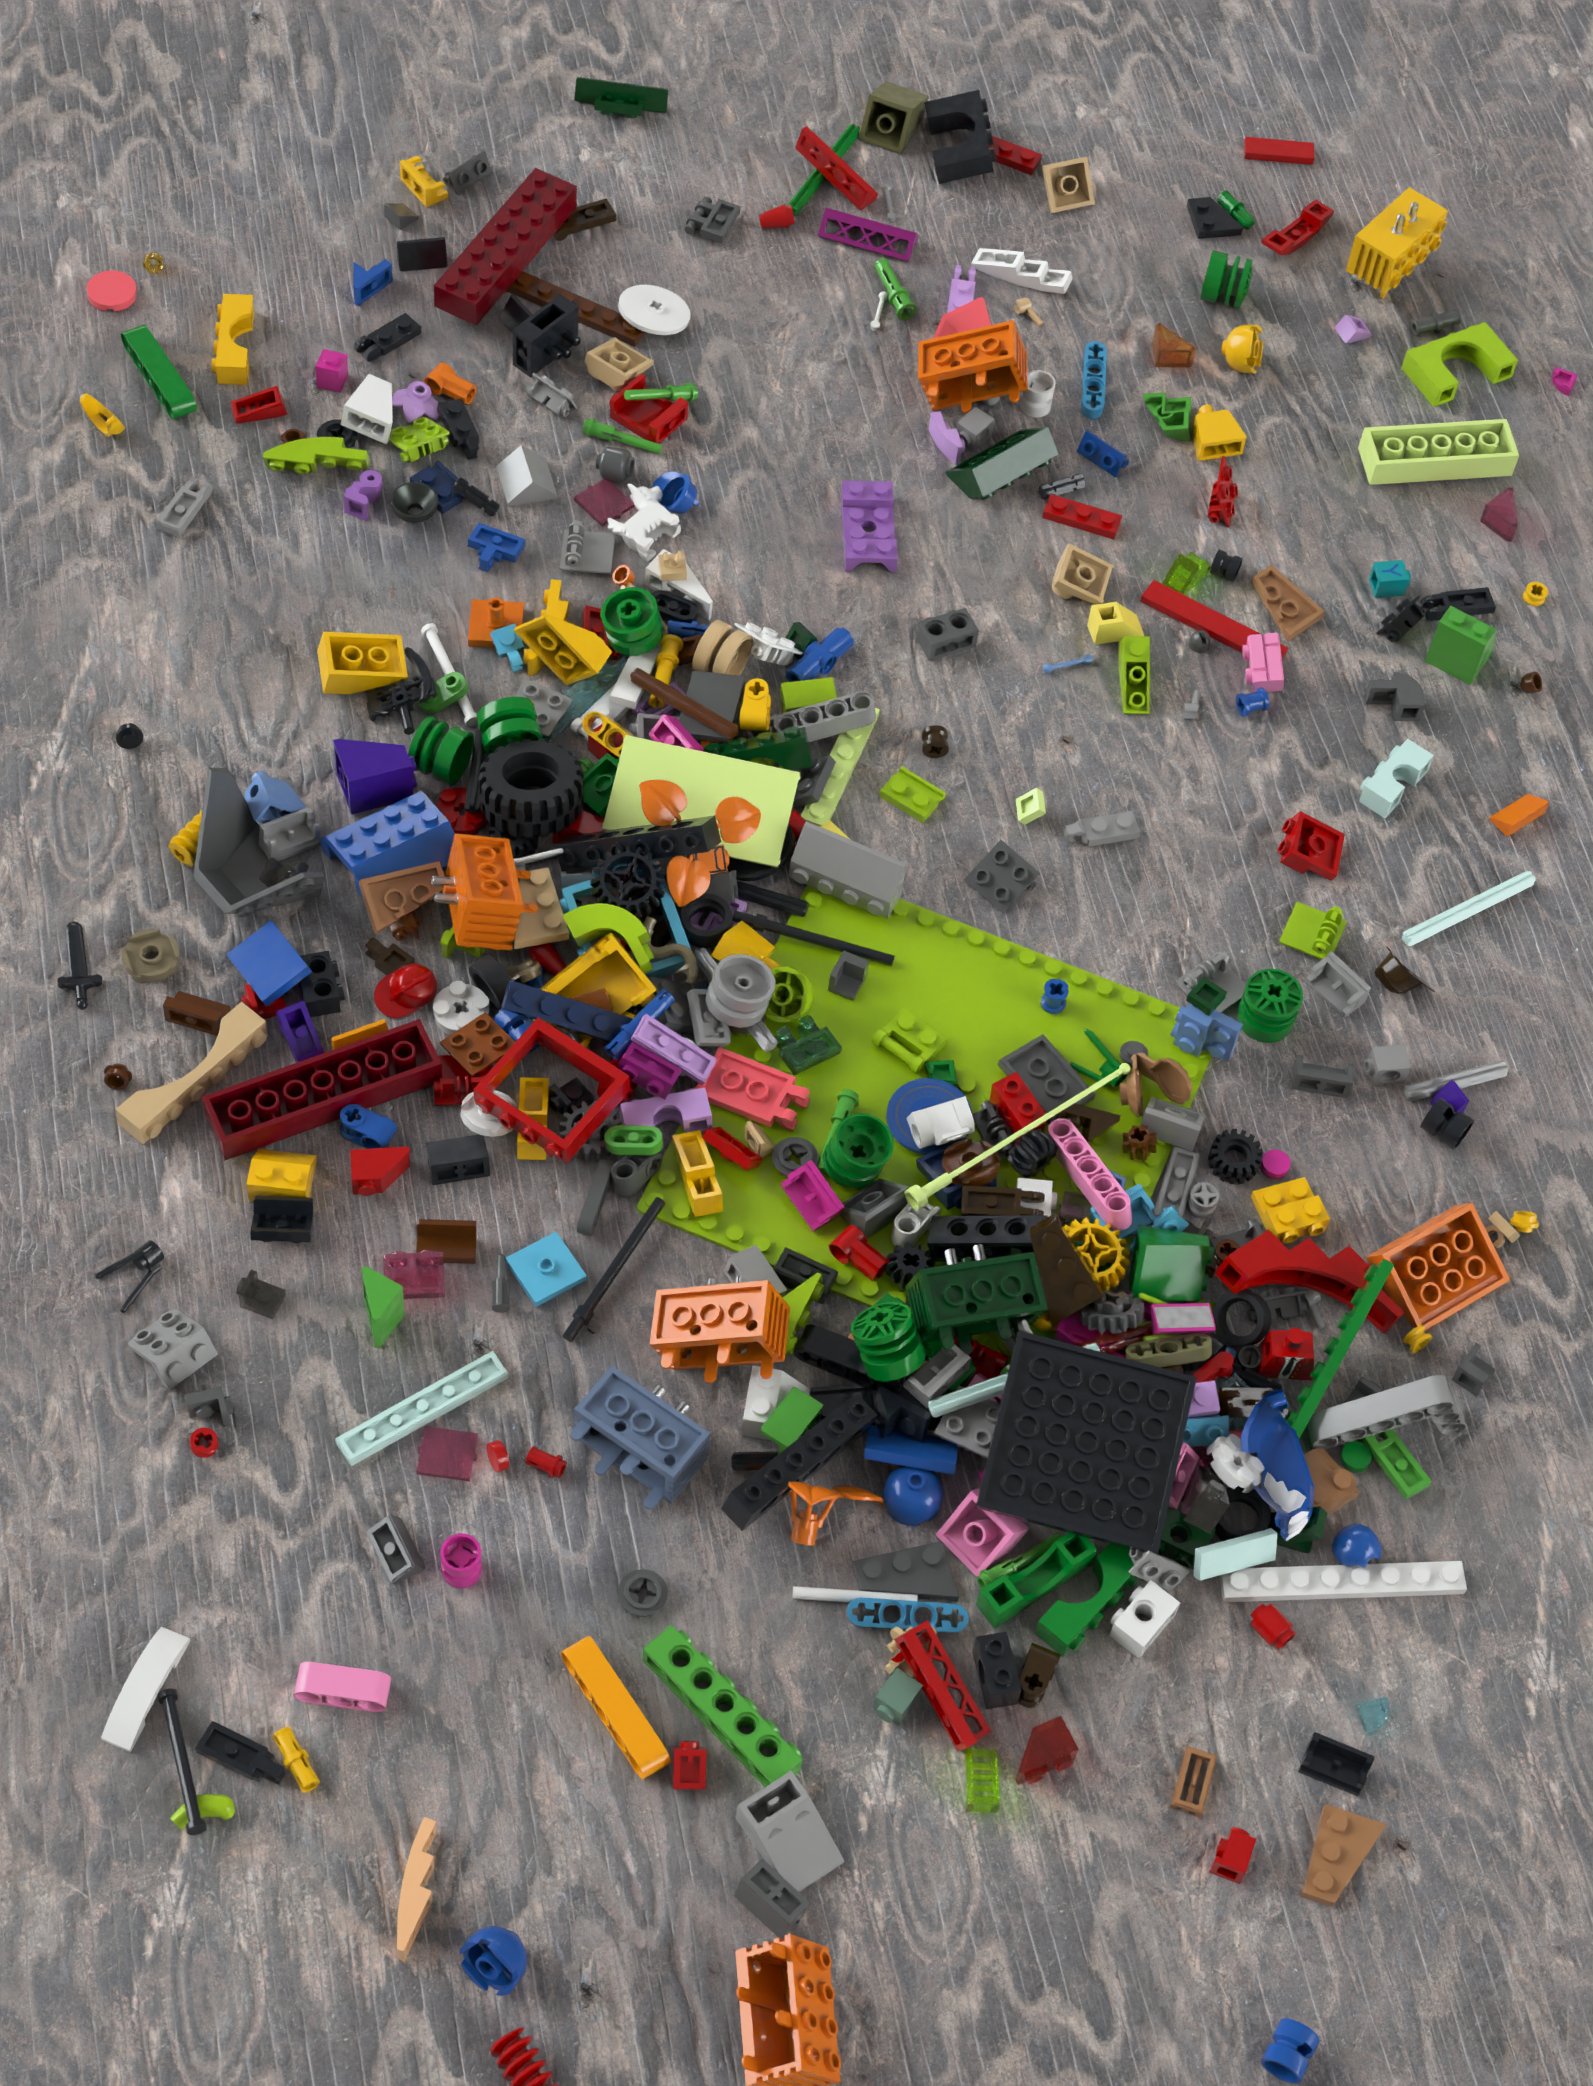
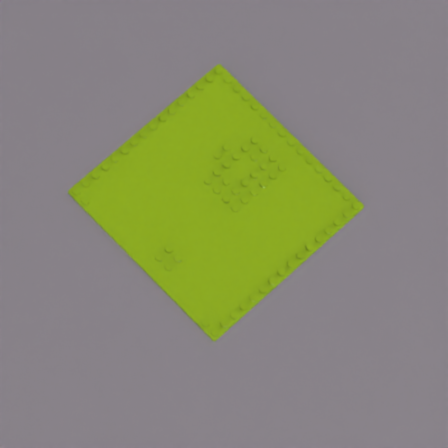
[637,885,1212,1364]

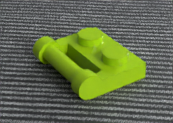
[872,1008,947,1074]

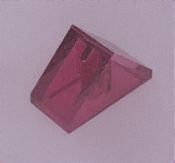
[1480,487,1518,542]

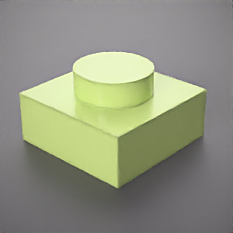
[1016,788,1046,825]

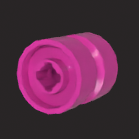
[440,1533,482,1589]

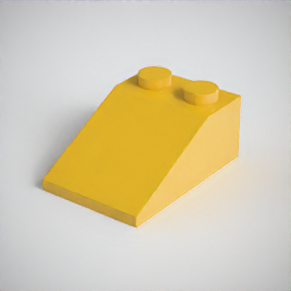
[513,614,612,686]
[317,632,408,695]

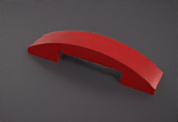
[1261,199,1334,255]

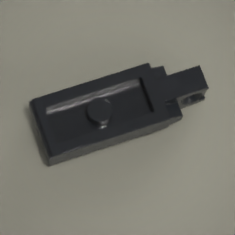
[437,399,480,459]
[195,1721,286,1785]

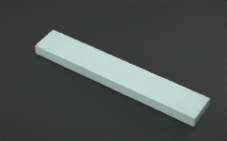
[335,1351,509,1466]

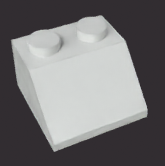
[741,1365,810,1440]

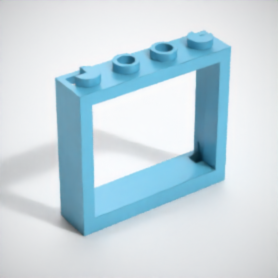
[559,859,691,978]

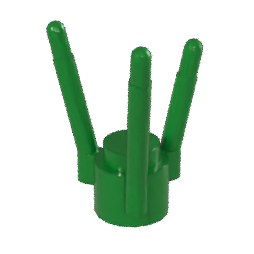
[1070,1029,1129,1088]

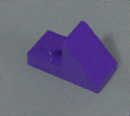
[276,1001,325,1063]

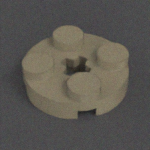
[122,929,180,984]

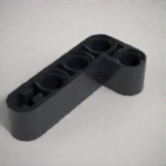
[794,1325,911,1395]

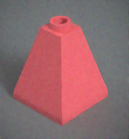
[933,297,991,338]

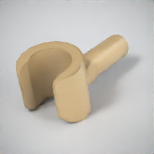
[1014,297,1043,326]

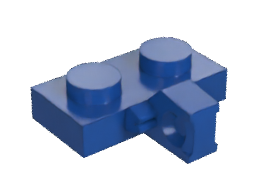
[468,523,526,572]

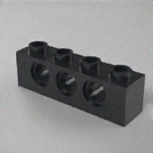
[927,1215,1047,1262]

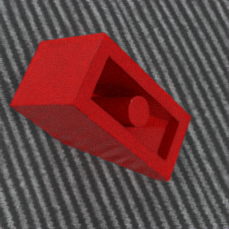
[350,1146,410,1196]

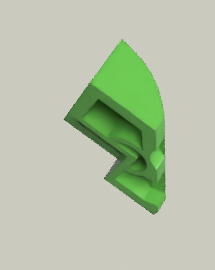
[1143,392,1192,441]

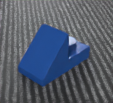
[353,259,393,306]

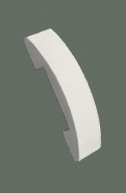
[101,1627,190,1753]

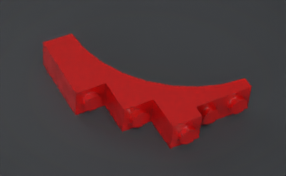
[1214,1230,1404,1334]

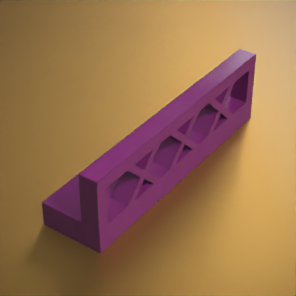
[818,208,919,262]

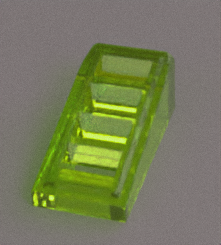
[964,1748,1000,1813]

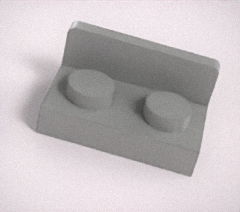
[687,989,731,1051]

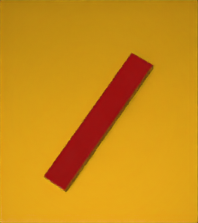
[1140,580,1289,660]

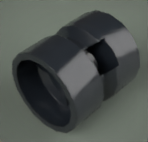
[1420,1098,1474,1150]

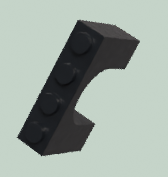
[925,90,997,184]

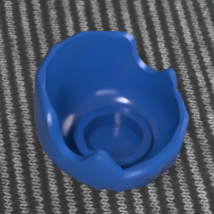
[1332,1523,1382,1568]

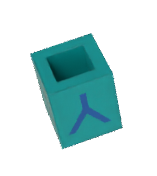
[1369,560,1411,598]

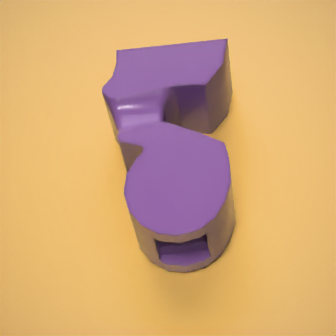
[344,470,382,521]

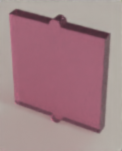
[574,479,634,527]
[416,1426,478,1481]

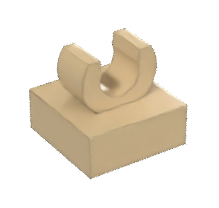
[658,551,687,581]
[1485,1211,1521,1248]

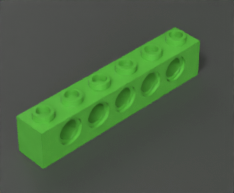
[642,1625,803,1787]

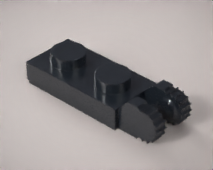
[353,313,421,362]
[1420,587,1496,621]

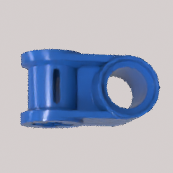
[340,1104,397,1149]

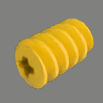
[168,809,202,867]

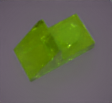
[1161,552,1211,596]

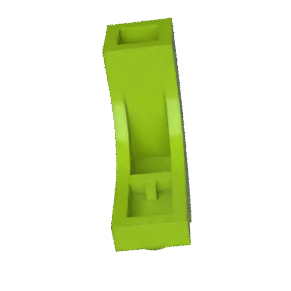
[562,903,654,973]

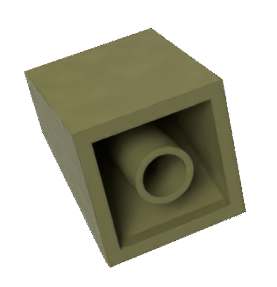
[859,81,929,154]

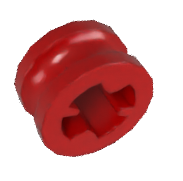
[190,1427,218,1458]

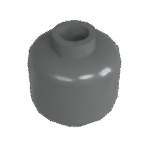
[596,447,635,482]

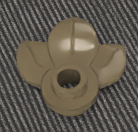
[504,959,541,983]

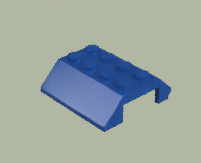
[319,791,455,898]

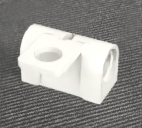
[907,1096,975,1149]

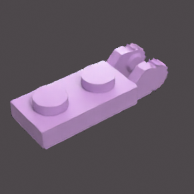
[947,265,976,313]

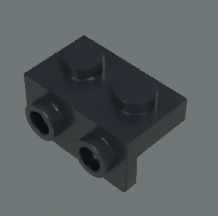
[250,1196,314,1243]

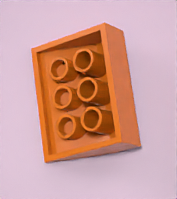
[1366,1203,1510,1330]

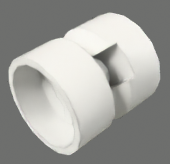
[1020,370,1056,418]

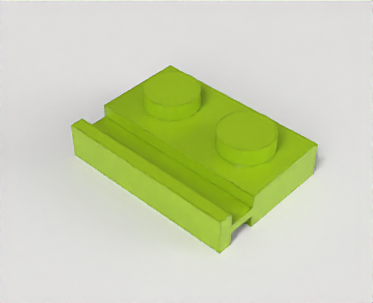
[879,766,946,823]

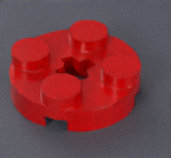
[435,787,488,835]

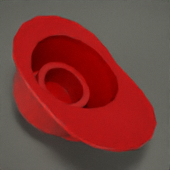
[374,963,437,1018]

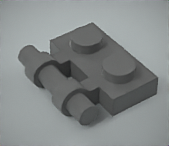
[685,197,741,244]

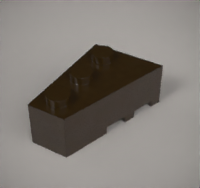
[1030,1213,1103,1326]

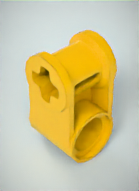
[740,678,771,731]

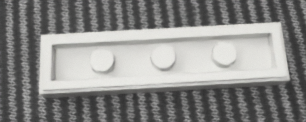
[610,643,661,709]

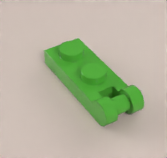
[1358,1429,1432,1500]

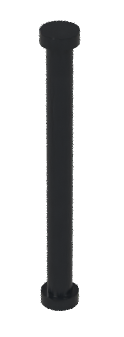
[158,1688,207,1835]

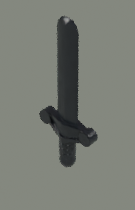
[57,921,102,1010]

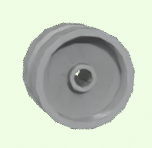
[706,954,775,1028]

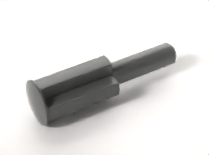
[492,1254,510,1313]

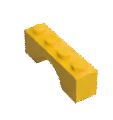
[211,294,255,385]

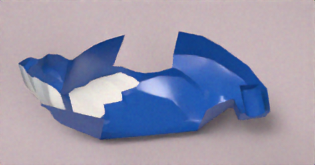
[1241,1389,1315,1541]

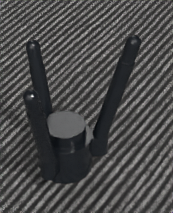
[95,1240,164,1313]

